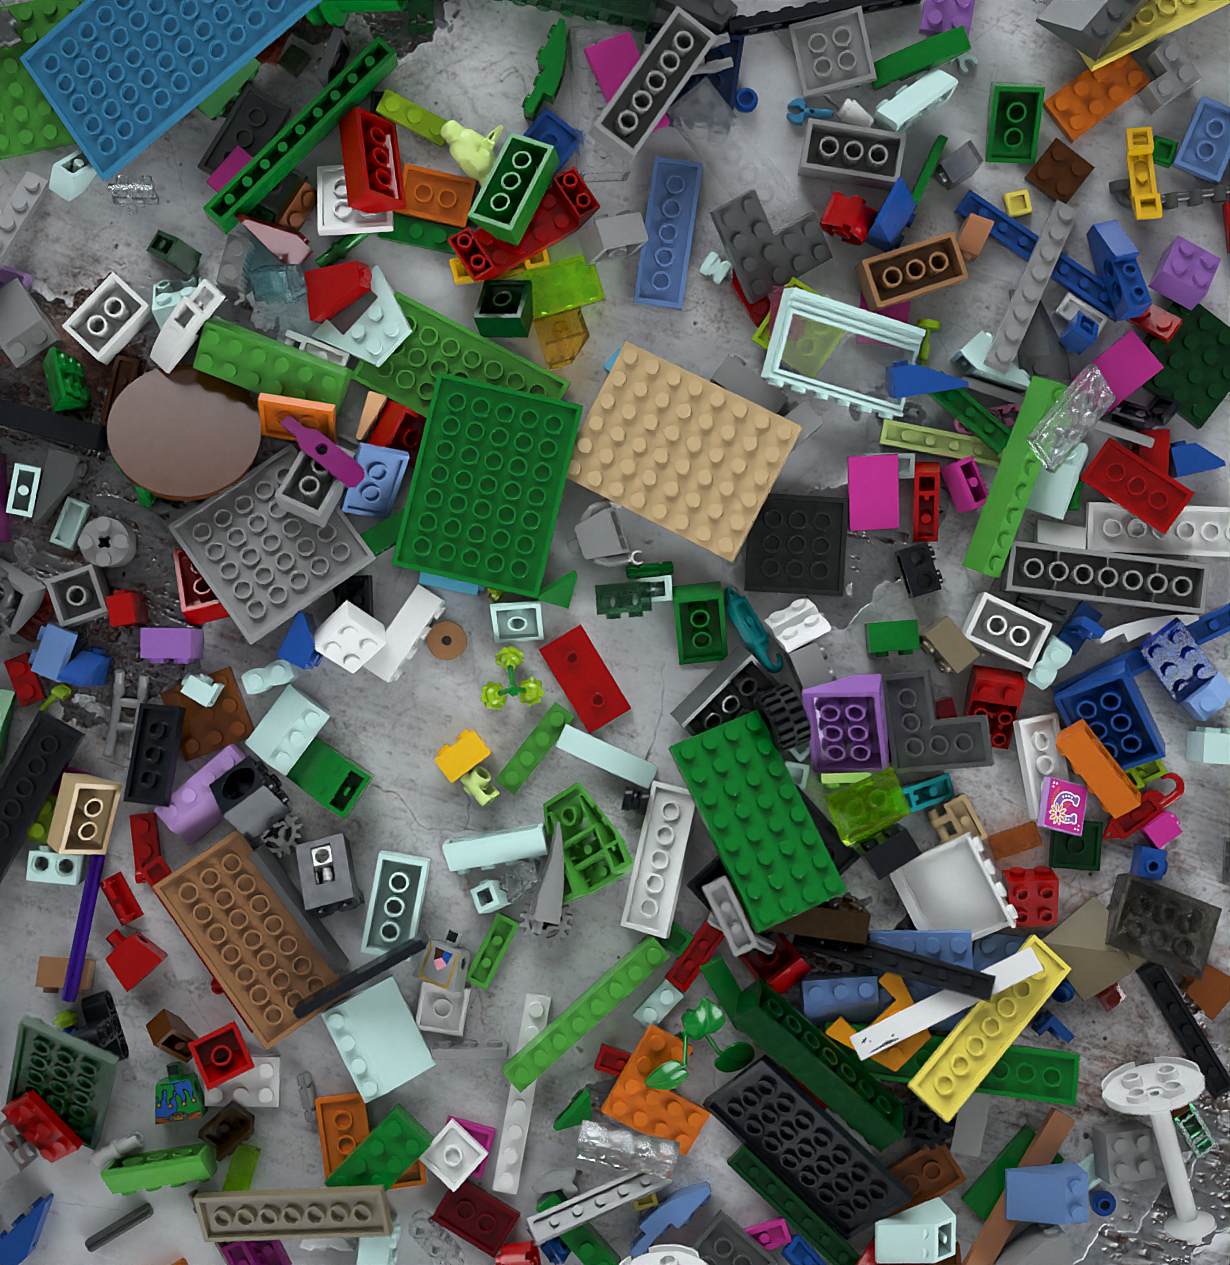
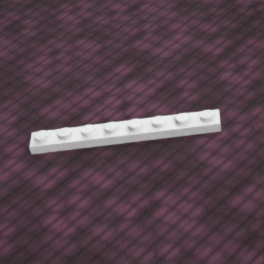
[492,993,551,1195]

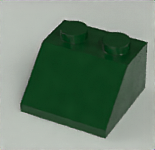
[473,280,533,338]

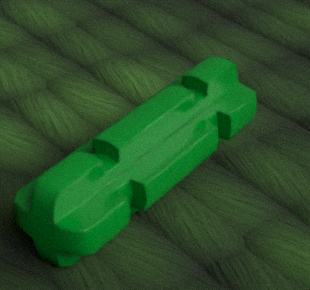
[626,561,674,579]

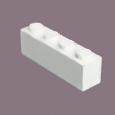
[363,584,446,683]

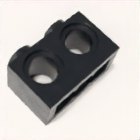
[895,542,943,599]

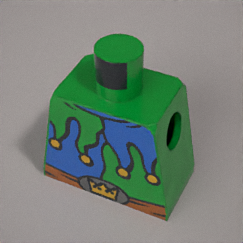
[155,1061,208,1125]

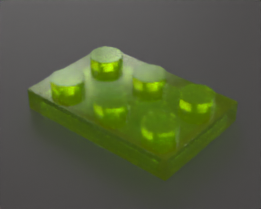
[521,254,605,321]

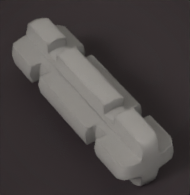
[297,1072,317,1122]

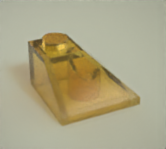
[533,307,590,371]

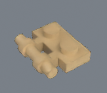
[926,793,988,844]

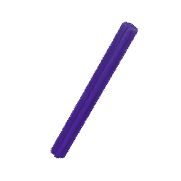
[61,854,105,1003]

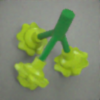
[480,646,545,711]

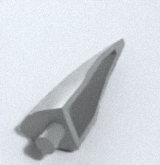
[528,822,564,934]

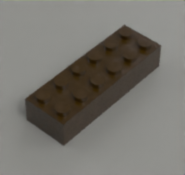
[710,878,871,944]

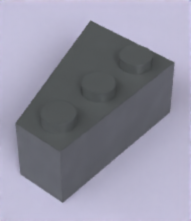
[649,0,738,33]

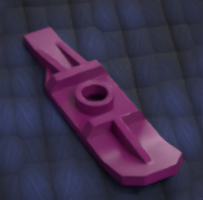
[280,415,365,488]

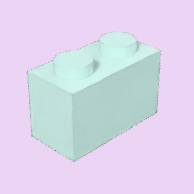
[6,463,41,517]

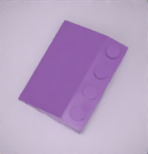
[802,674,890,773]

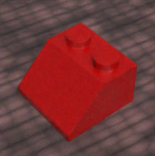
[367,400,427,468]
[738,932,812,995]
[188,1021,255,1091]

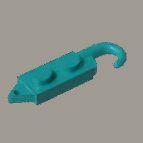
[724,587,783,673]

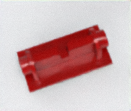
[100,871,144,926]

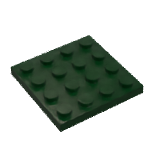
[1142,301,1230,430]

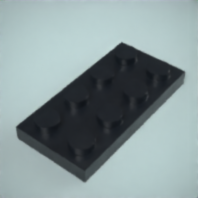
[123,703,186,807]

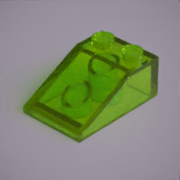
[824,767,912,848]

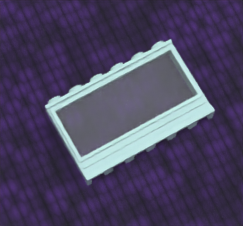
[761,287,926,420]

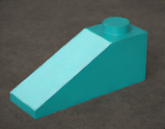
[874,773,955,818]

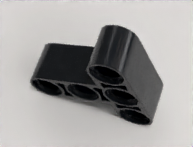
[72,990,129,1061]

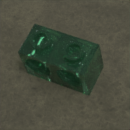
[595,581,652,619]

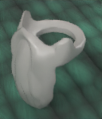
[532,1166,583,1200]

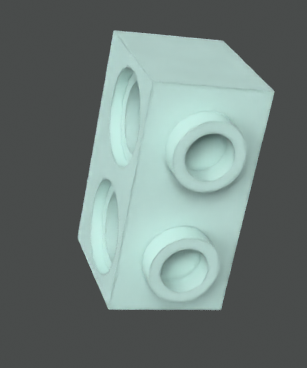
[26,844,86,885]

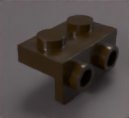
[198,1100,255,1162]

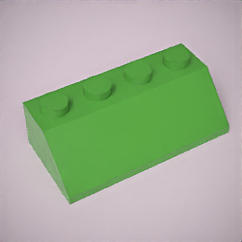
[100,1142,217,1196]

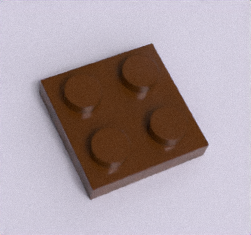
[1024,138,1095,204]

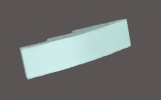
[556,724,658,789]

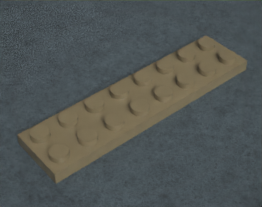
[193,1185,394,1242]

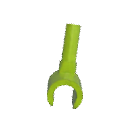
[39,684,71,711]

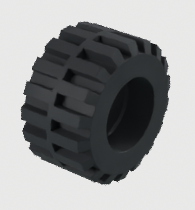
[756,683,811,753]

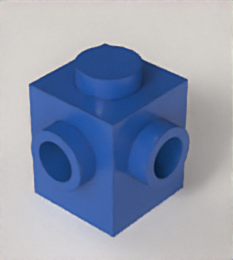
[1130,844,1168,883]

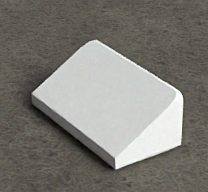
[1033,519,1086,549]

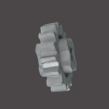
[252,808,304,858]
[519,897,573,948]

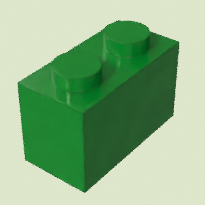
[864,619,920,657]

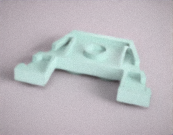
[312,265,412,367]

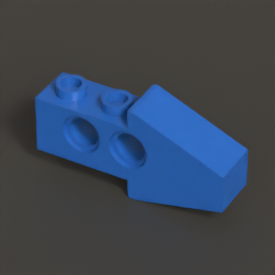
[1086,220,1153,321]

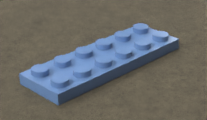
[633,156,703,311]

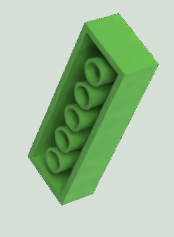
[193,317,353,418]

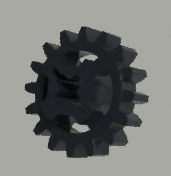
[903,1096,954,1150]

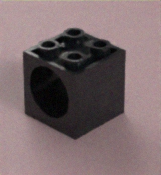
[209,755,291,841]

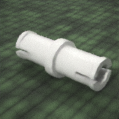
[91,1131,144,1166]

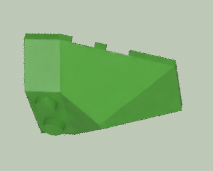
[543,782,634,904]

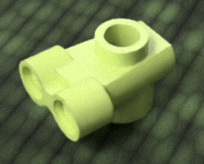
[460,766,501,807]

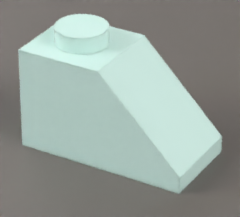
[49,149,97,201]

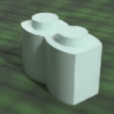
[1024,635,1072,690]
[241,659,299,694]

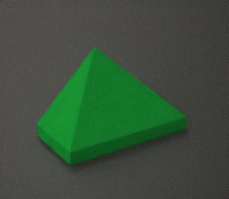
[534,570,578,609]
[553,1084,592,1131]

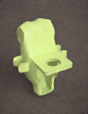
[440,120,504,188]

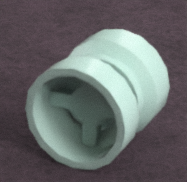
[699,251,732,285]

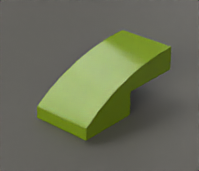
[1124,758,1168,790]

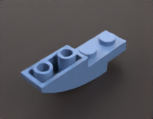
[630,1181,711,1258]

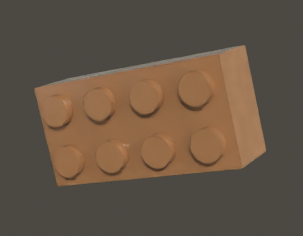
[854,231,969,313]

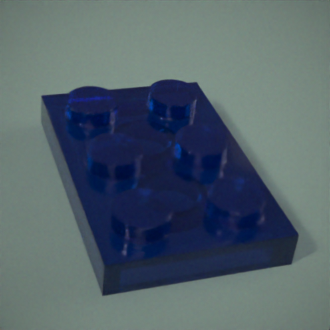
[1137,617,1218,704]

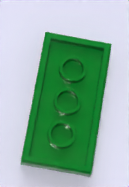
[961,1124,1065,1221]

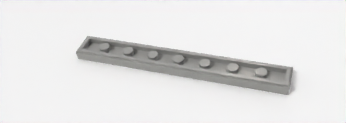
[961,375,1155,448]

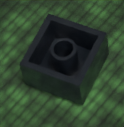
[856,822,922,880]

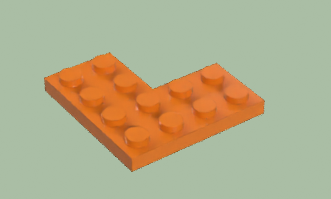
[601,1023,711,1156]
[315,1091,428,1190]

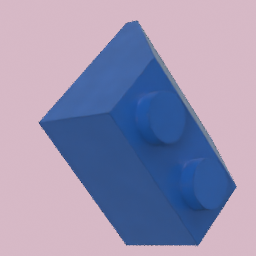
[277,611,324,669]

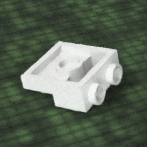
[764,597,832,653]

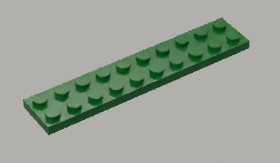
[824,1021,1080,1106]

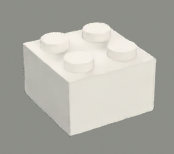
[313,600,387,674]

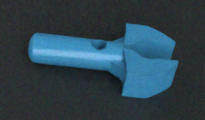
[786,98,834,126]

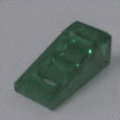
[1173,1102,1218,1159]

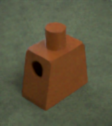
[1175,960,1230,1021]

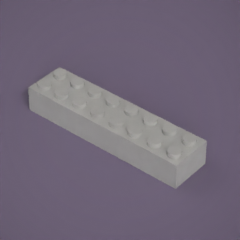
[999,540,1210,615]

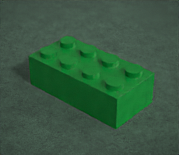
[324,1103,434,1193]

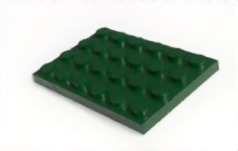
[6,1014,119,1150]

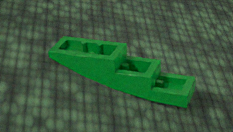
[871,25,972,91]

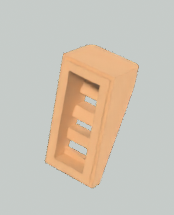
[356,391,390,443]

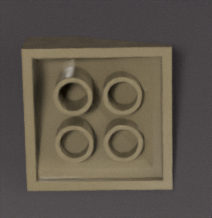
[1040,896,1150,1002]

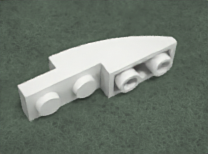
[150,279,226,374]

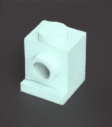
[181,672,225,707]

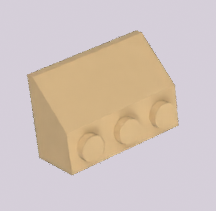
[47,773,122,855]

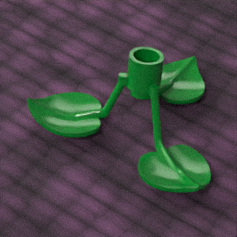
[644,997,755,1090]

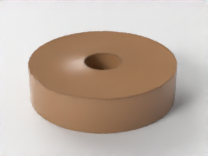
[427,621,467,660]

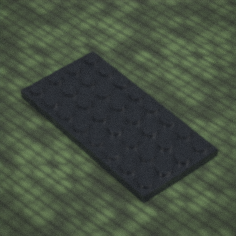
[702,1054,914,1241]

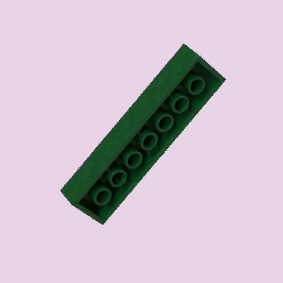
[733,977,904,1152]

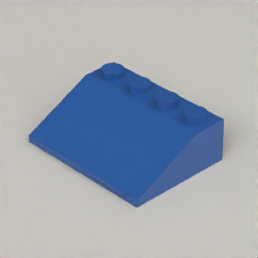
[1053,660,1165,771]

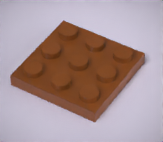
[160,667,255,762]

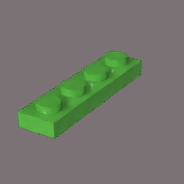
[495,702,575,795]

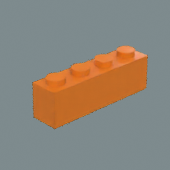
[1056,718,1141,819]

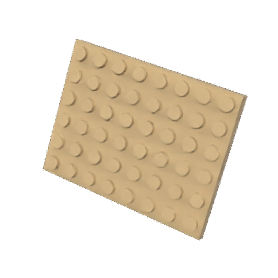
[567,341,802,563]

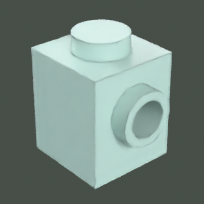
[470,878,512,913]

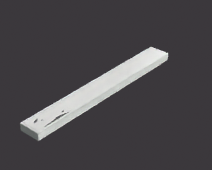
[849,946,1043,1061]

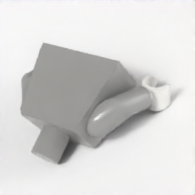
[567,498,643,568]

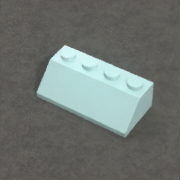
[442,823,549,874]

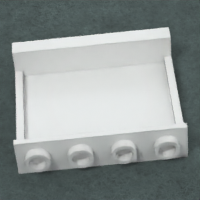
[889,831,1018,941]

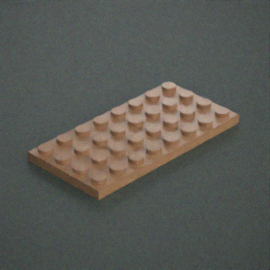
[152,830,351,1051]

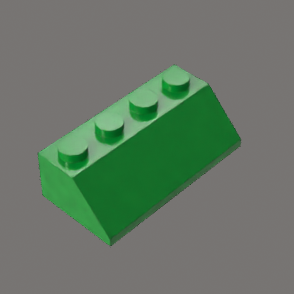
[467,132,560,246]

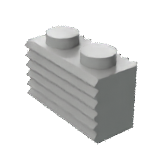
[216,234,257,293]

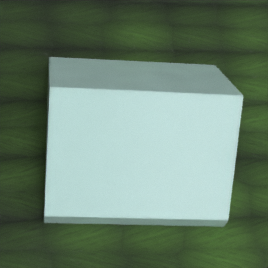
[490,601,544,643]

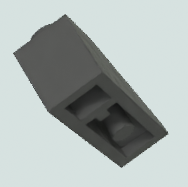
[32,449,87,524]

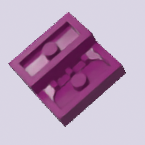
[221,1240,292,1265]

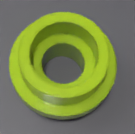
[52,1009,78,1029]

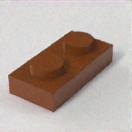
[274,179,317,234]

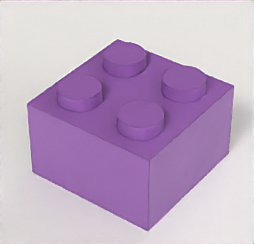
[1148,235,1221,310]
[140,628,204,664]

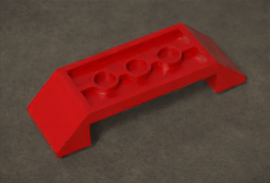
[447,166,600,281]

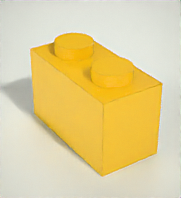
[434,729,492,784]

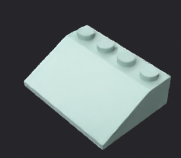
[321,975,436,1104]

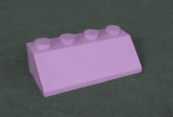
[154,743,247,845]

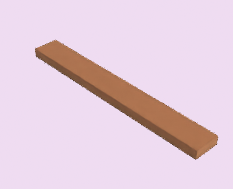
[961,1107,1075,1265]

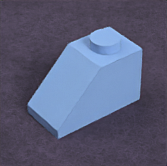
[1179,670,1230,721]

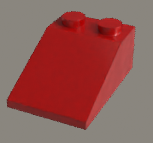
[173,548,231,627]

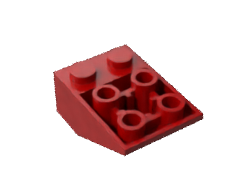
[963,664,1026,750]

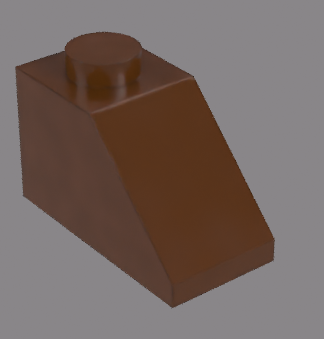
[146,1009,199,1063]

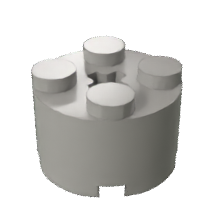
[78,517,137,568]

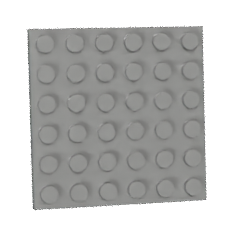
[167,443,376,644]

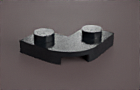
[1111,395,1180,430]

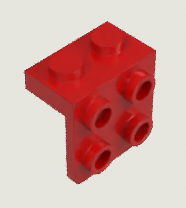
[1002,866,1059,927]

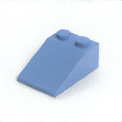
[1005,1162,1089,1225]

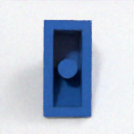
[1059,311,1099,355]
[1168,440,1226,479]

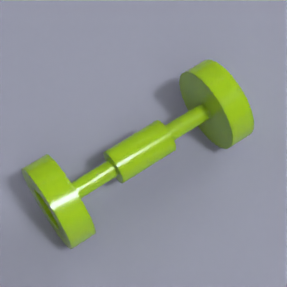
[916,319,942,367]

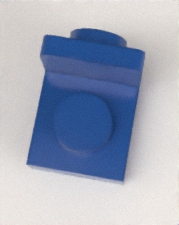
[1031,1010,1075,1043]

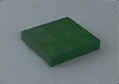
[1048,820,1103,871]

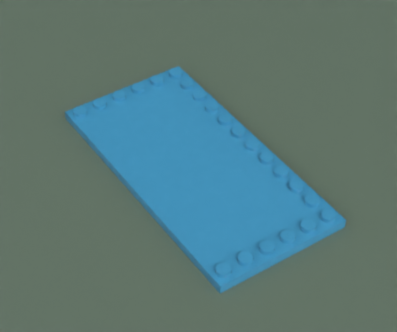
[19,0,322,182]

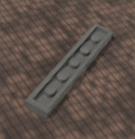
[249,842,349,975]

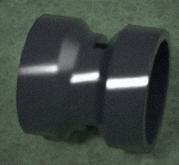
[621,786,650,815]

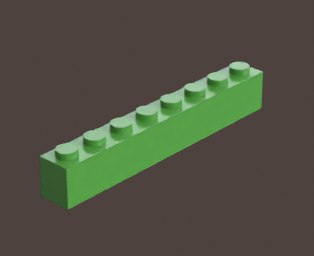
[962,376,1071,578]
[502,934,671,1093]

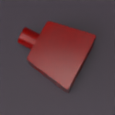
[106,929,169,992]

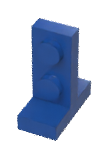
[1056,601,1107,655]

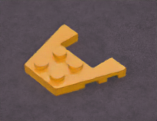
[825,972,931,1072]

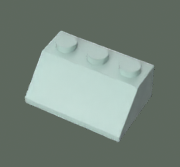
[873,67,959,133]
[245,683,330,776]

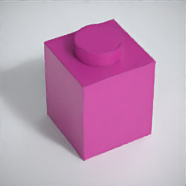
[1139,811,1183,849]

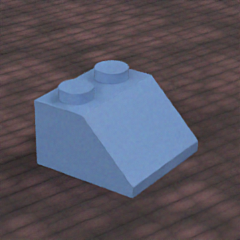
[28,621,78,683]

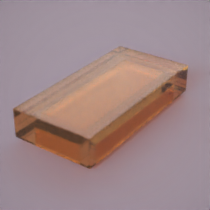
[987,821,1043,860]

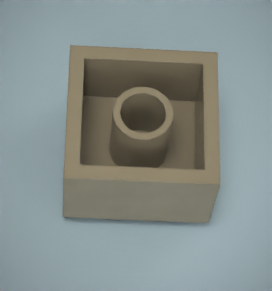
[919,616,981,674]

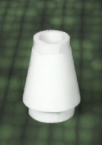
[836,98,874,128]

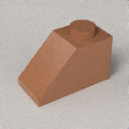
[956,213,994,262]

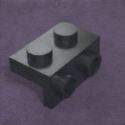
[333,575,374,618]

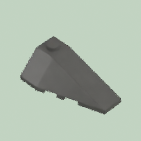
[1009,289,1071,382]

